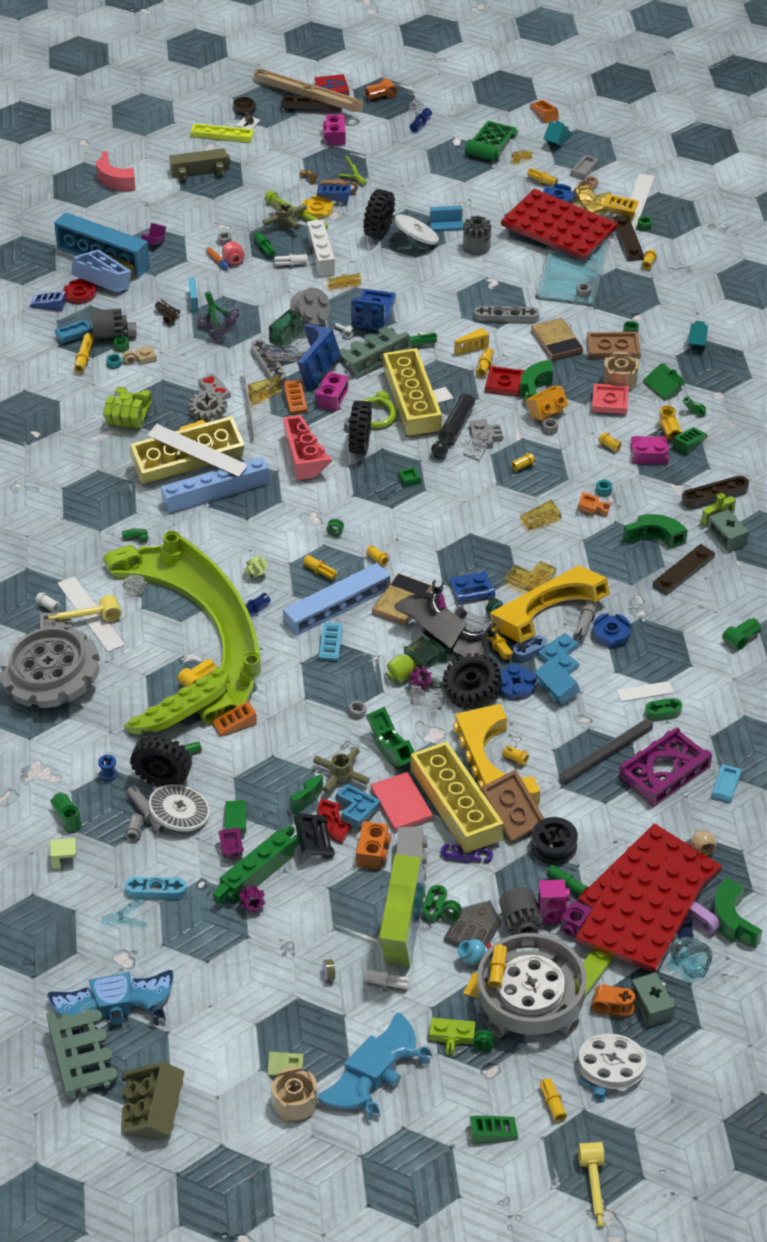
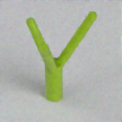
[338,156,367,186]

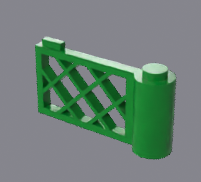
[465,121,518,162]

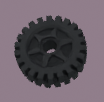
[363,189,395,239]
[348,400,372,454]
[443,653,502,709]
[130,734,193,787]

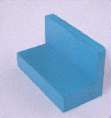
[430,205,463,232]

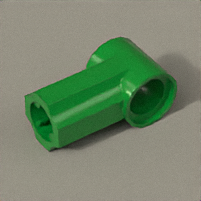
[722,618,762,651]
[50,792,82,833]

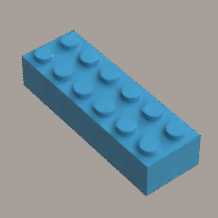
[54,212,150,278]

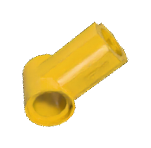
[658,405,682,441]
[177,658,217,687]

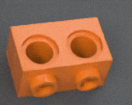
[356,821,391,870]

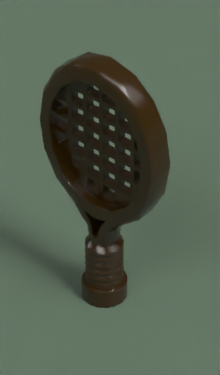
[233,97,256,124]

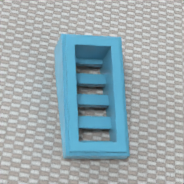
[319,622,343,661]

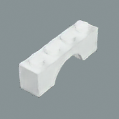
[307,220,335,277]

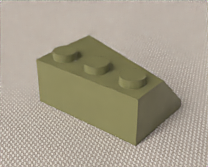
[121,1061,185,1139]

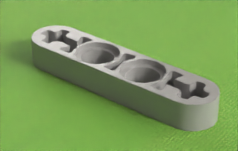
[474,306,540,323]
[251,339,286,386]

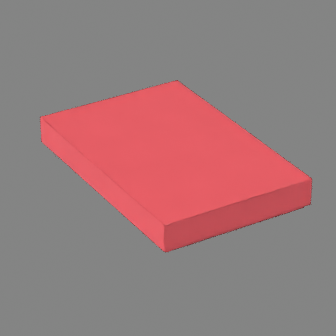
[371,772,433,832]

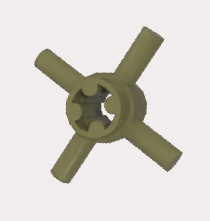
[262,200,307,230]
[313,747,370,794]

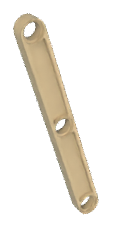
[254,69,363,112]

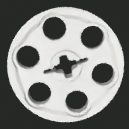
[498,955,565,1015]
[578,1034,646,1089]

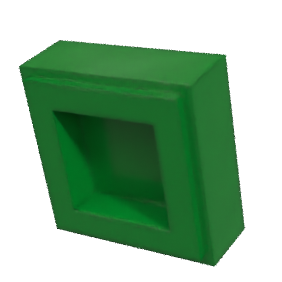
[398,467,421,487]

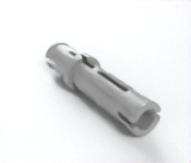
[573,600,598,642]
[126,786,168,834]

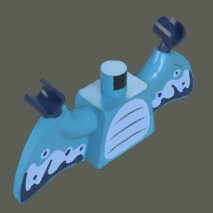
[47,970,174,1035]

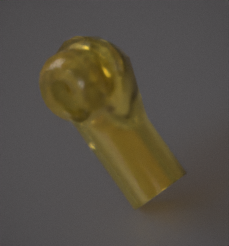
[511,150,532,163]

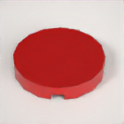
[63,279,97,304]

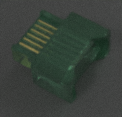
[404,636,447,670]

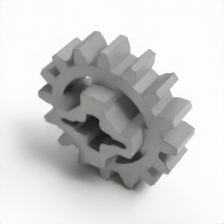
[189,389,227,422]

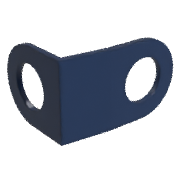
[678,915,694,945]

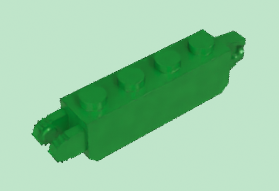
[213,825,299,905]

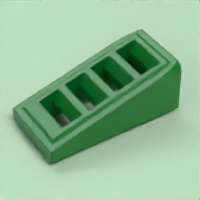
[672,427,708,455]
[469,1115,518,1144]

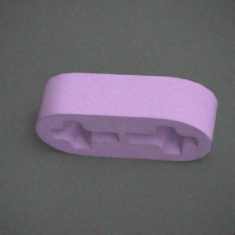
[686,902,720,935]

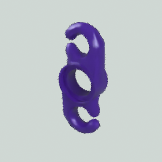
[440,843,493,863]

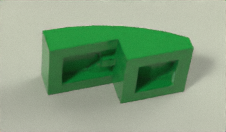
[290,774,323,814]
[225,800,246,833]

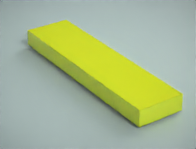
[190,123,254,143]

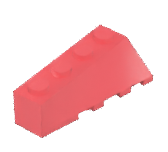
[283,415,332,480]

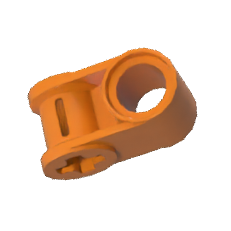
[591,984,635,1017]

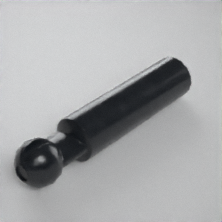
[431,393,475,458]

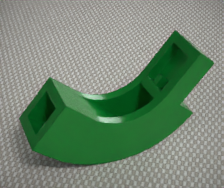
[713,877,763,949]

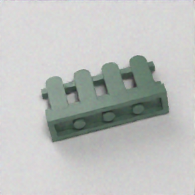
[337,327,412,378]
[46,1007,118,1102]

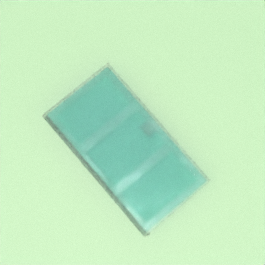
[535,236,611,307]

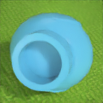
[458,939,492,966]

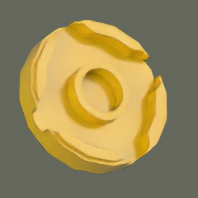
[302,196,333,219]

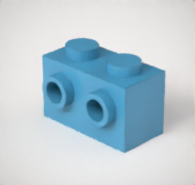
[534,658,580,706]

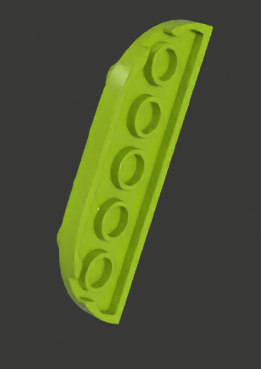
[123,666,230,734]

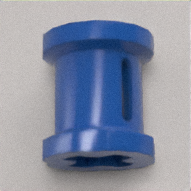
[98,755,118,782]

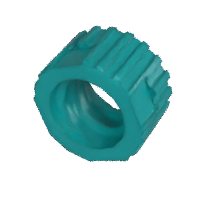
[106,354,122,369]
[596,479,612,497]

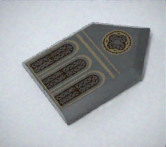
[444,900,501,946]

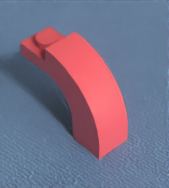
[96,151,135,191]

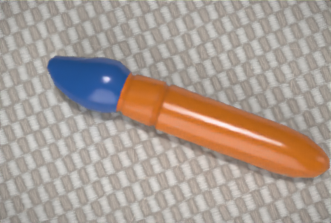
[206,247,229,269]

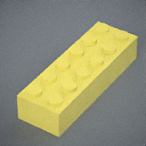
[383,348,442,436]
[130,416,245,484]
[411,741,504,853]

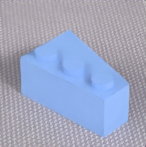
[71,249,131,292]

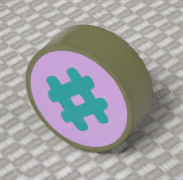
[322,959,335,982]

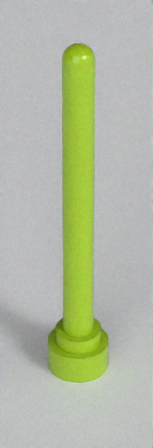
[264,190,328,229]

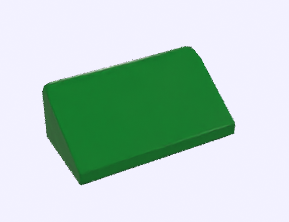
[643,367,679,400]

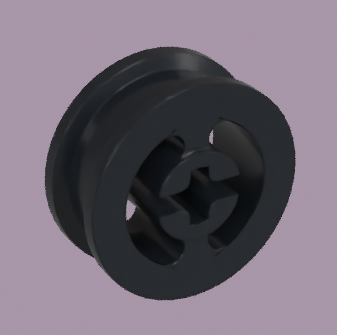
[531,817,578,865]

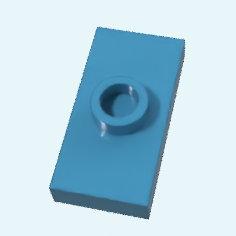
[55,319,93,344]

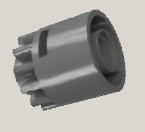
[463,215,491,255]
[92,308,128,340]
[499,887,543,936]

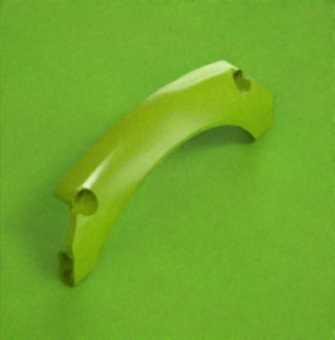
[103,531,261,724]

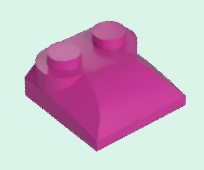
[631,436,669,464]

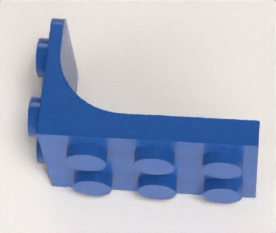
[351,289,396,330]
[297,324,341,390]

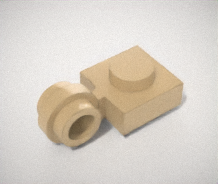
[122,345,157,365]

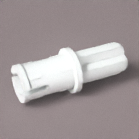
[274,254,307,267]
[365,969,409,989]

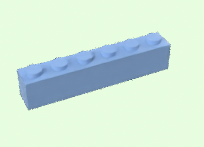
[161,457,270,514]
[283,563,390,636]

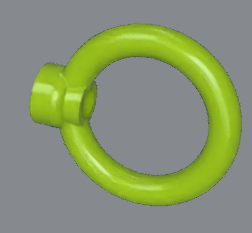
[362,390,397,429]

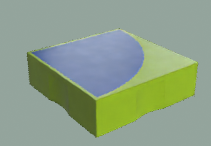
[379,854,425,967]

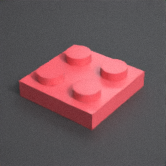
[592,384,629,414]

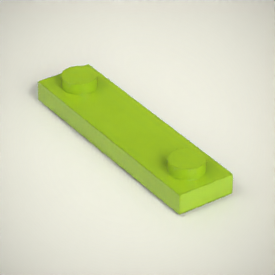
[556,949,615,1007]

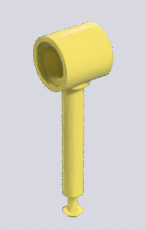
[48,595,122,622]
[578,1142,605,1227]

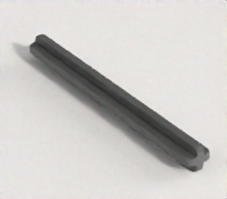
[559,718,653,783]

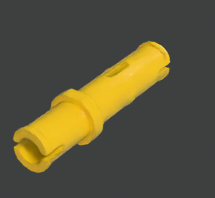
[74,333,94,373]

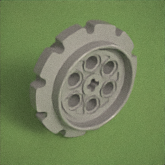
[0,627,100,708]

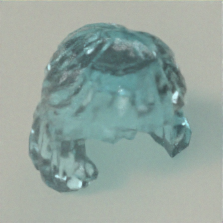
[670,937,713,980]

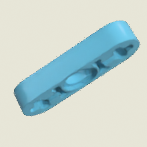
[125,877,187,900]

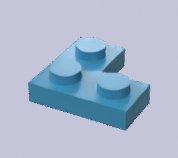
[537,633,579,675]
[335,784,381,828]

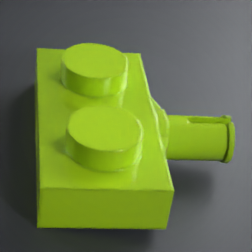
[701,493,736,527]
[429,1017,476,1055]

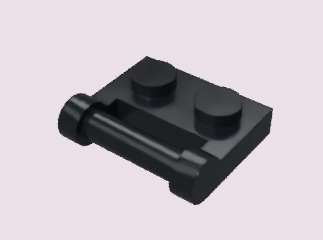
[294,813,335,858]

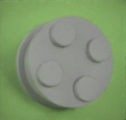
[290,288,330,327]

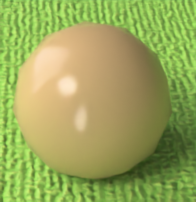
[690,830,717,856]

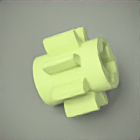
[244,555,268,578]

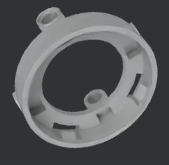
[477,933,586,1038]

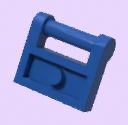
[449,571,496,604]

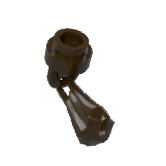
[155,299,180,324]

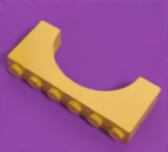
[490,565,610,643]
[452,704,540,805]

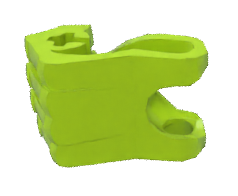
[103,387,152,428]

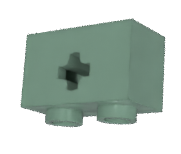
[708,509,749,552]
[631,972,676,1027]

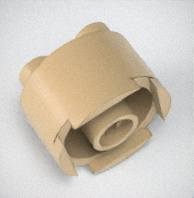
[603,352,639,391]
[271,1067,318,1122]

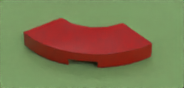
[318,798,351,844]

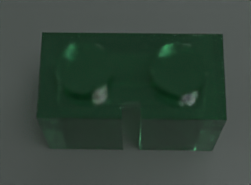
[269,309,303,349]

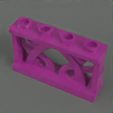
[619,727,712,807]

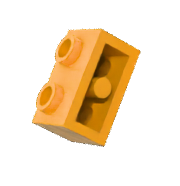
[525,386,569,421]

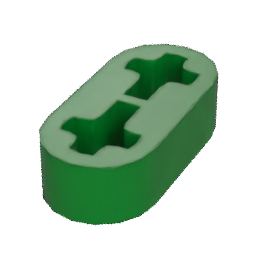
[645,698,682,721]
[422,885,447,923]

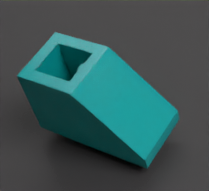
[543,121,572,147]
[688,321,708,347]

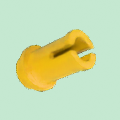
[641,249,657,270]
[598,432,622,452]
[511,453,535,472]
[366,545,389,566]
[502,745,529,766]

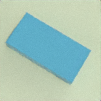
[188,277,198,312]
[711,764,742,803]

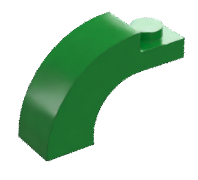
[520,360,553,402]
[623,514,688,548]
[365,706,415,766]

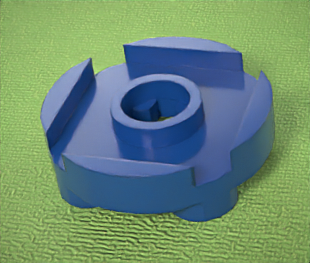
[543,183,575,204]
[592,613,631,648]
[500,664,536,700]

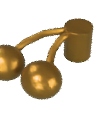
[299,170,317,183]

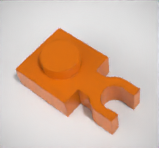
[577,491,611,516]

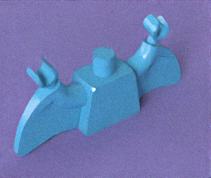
[318,1012,432,1121]

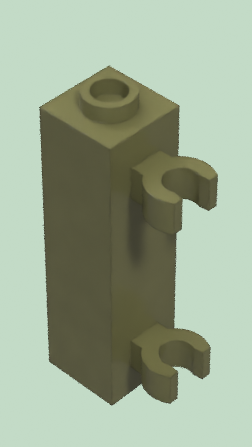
[169,148,231,181]

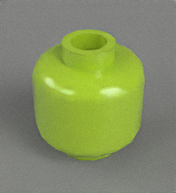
[386,654,416,683]

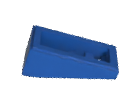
[316,185,351,203]
[30,291,67,311]

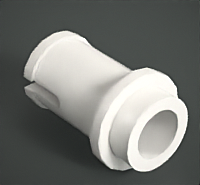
[35,592,60,613]

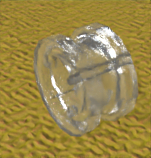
[409,99,424,115]

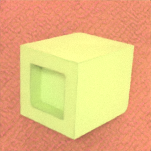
[50,838,77,870]
[268,1052,303,1075]

